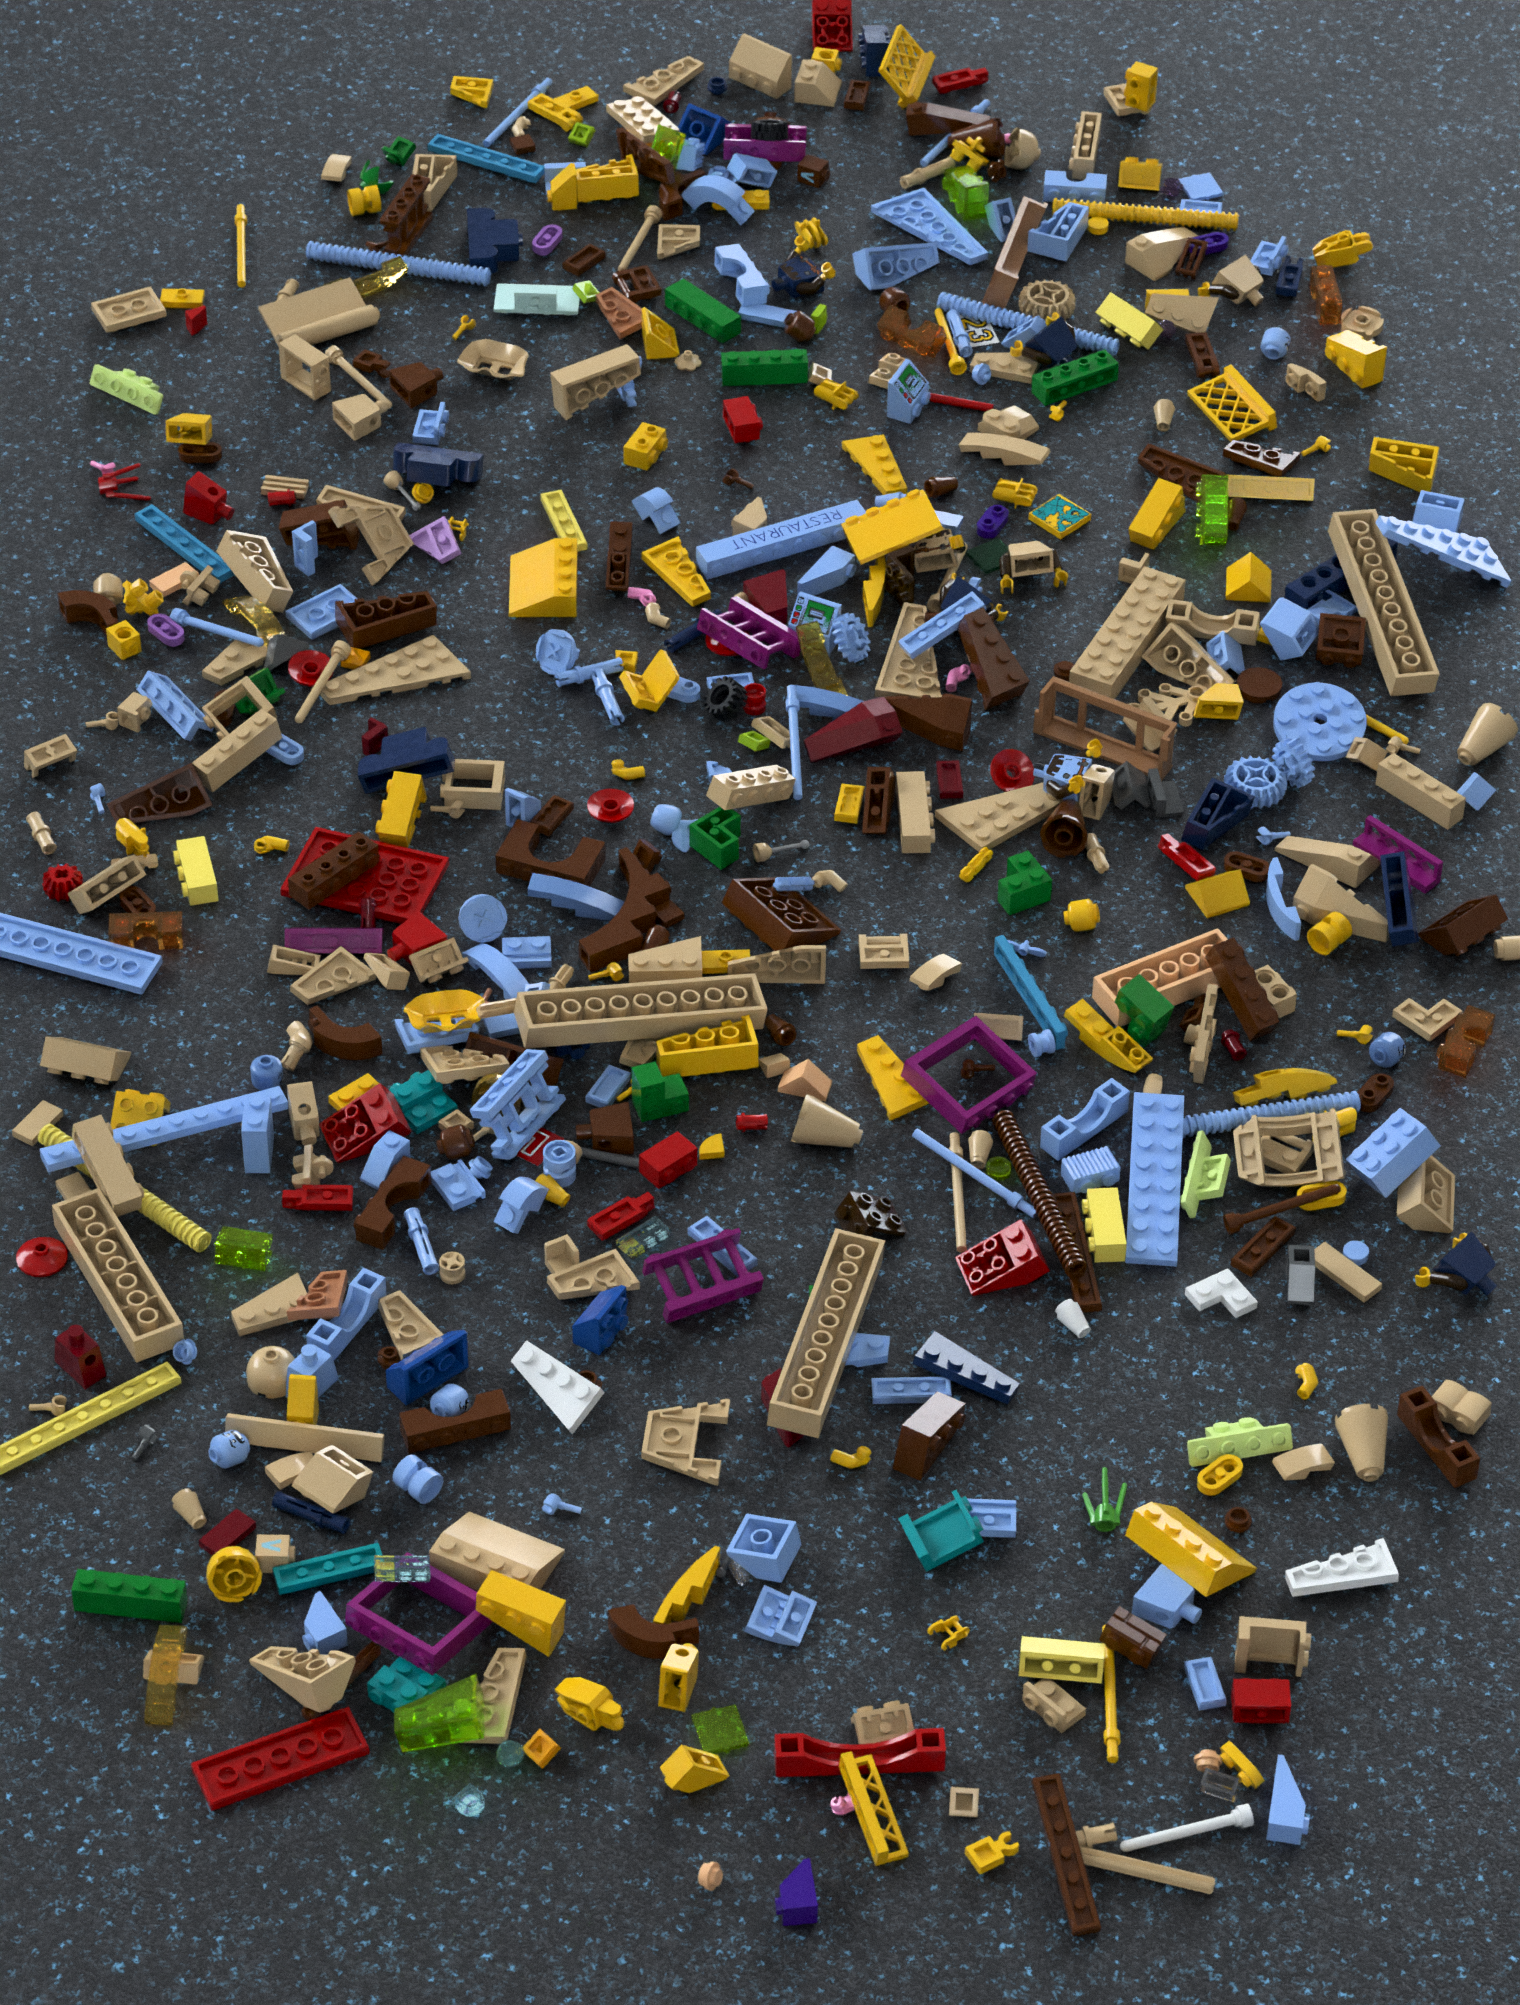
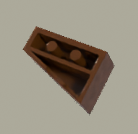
[278,499,360,550]
[892,1391,966,1481]

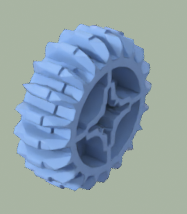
[1224,755,1287,810]

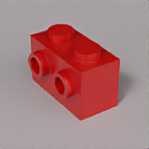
[723,396,763,443]
[639,1131,697,1189]
[1231,1678,1291,1723]

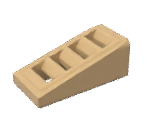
[267,945,321,975]
[363,953,410,990]

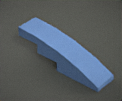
[786,685,864,721]
[527,873,624,921]

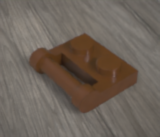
[612,265,661,303]

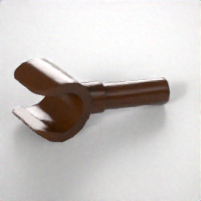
[366,240,388,253]
[723,469,754,490]
[961,1059,995,1079]

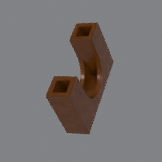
[495,819,606,887]

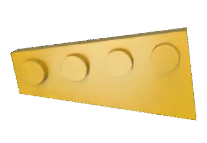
[857,1035,929,1121]

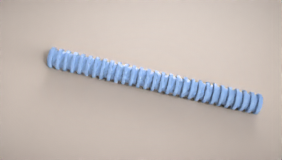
[306,241,491,287]
[937,292,1120,357]
[1183,1091,1361,1138]

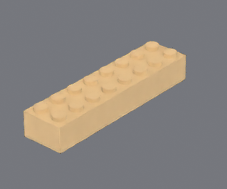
[1069,566,1186,699]
[52,1188,184,1363]

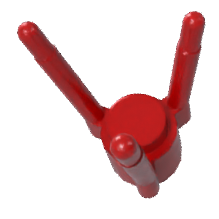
[98,463,151,501]

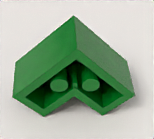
[689,807,741,870]
[997,851,1052,915]
[1114,974,1174,1047]
[632,1062,689,1122]

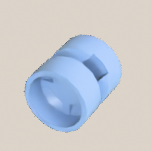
[543,1140,576,1188]
[392,1455,443,1504]

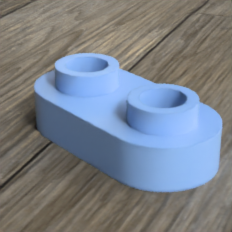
[667,677,700,703]
[266,734,304,765]

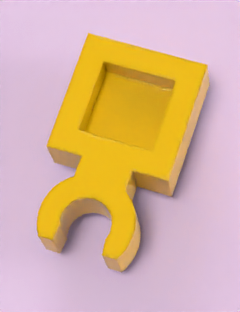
[965,1831,1019,1874]

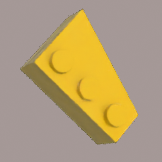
[576,154,639,203]
[1128,478,1186,550]
[476,1570,566,1657]

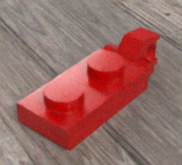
[932,67,988,94]
[1158,833,1216,881]
[282,1184,353,1211]
[587,1192,655,1241]

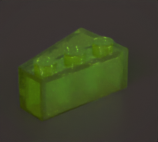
[942,165,989,221]
[1195,474,1228,545]
[394,1674,485,1752]

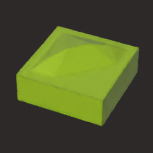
[568,122,595,147]
[572,280,600,303]
[811,304,827,334]
[738,730,771,751]

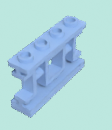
[470,1049,566,1160]

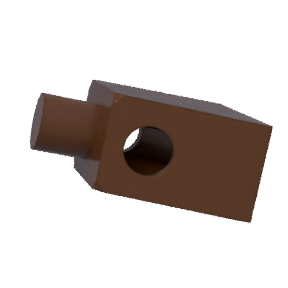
[389,362,444,409]
[575,1102,634,1154]

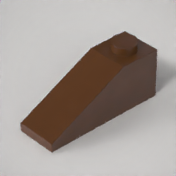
[862,767,896,834]

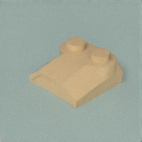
[978,405,1039,440]

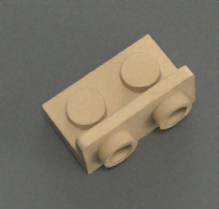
[1022,1678,1086,1733]
[851,1701,914,1744]

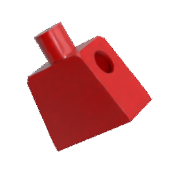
[183,471,235,524]
[387,911,448,965]

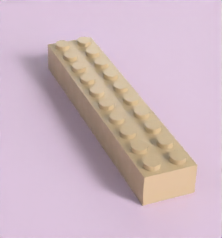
[1328,509,1440,696]
[514,973,767,1049]
[767,1228,885,1438]

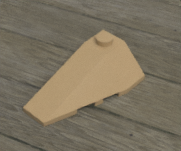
[1142,622,1236,691]
[1293,864,1389,942]
[728,945,826,984]
[249,1646,356,1712]

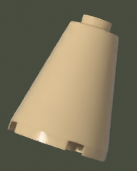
[1457,703,1518,766]
[791,1094,863,1148]
[1335,1404,1388,1482]

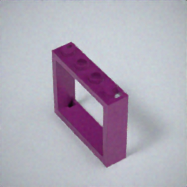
[901,1016,1037,1134]
[345,1552,493,1675]

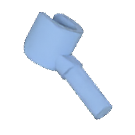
[90,783,106,814]
[1256,826,1290,845]
[542,1493,582,1515]

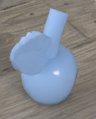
[650,804,698,853]

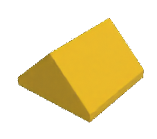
[642,307,680,359]
[1226,552,1272,603]
[1185,869,1250,918]

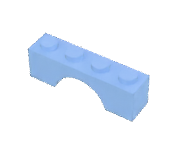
[714,244,770,307]
[1040,1078,1130,1161]
[306,1268,386,1361]

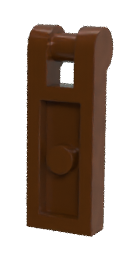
[1185,332,1220,378]

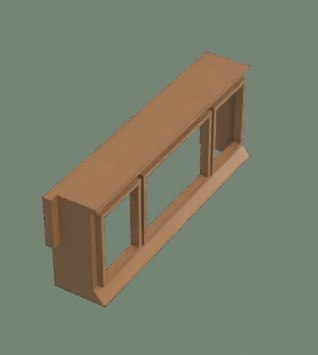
[982,196,1048,310]
[1033,676,1178,781]

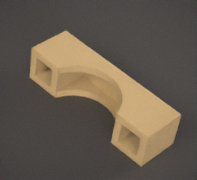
[1166,599,1260,646]

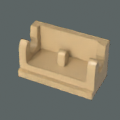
[24,734,77,778]

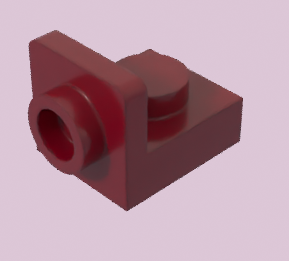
[361,717,388,756]

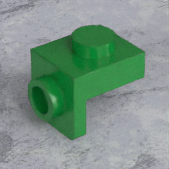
[381,136,416,166]

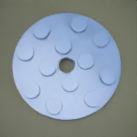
[1273,682,1367,761]

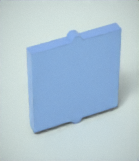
[1178,173,1223,201]

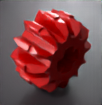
[42,863,83,902]

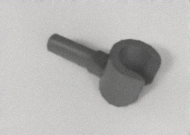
[131,1425,157,1461]

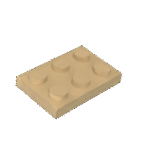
[91,286,166,333]

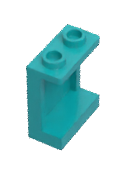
[898,1490,984,1572]

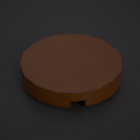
[1237,667,1283,704]

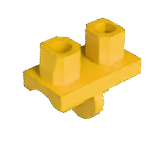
[950,137,989,173]
[122,578,164,616]

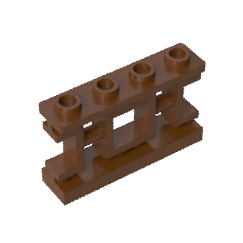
[380,174,433,257]

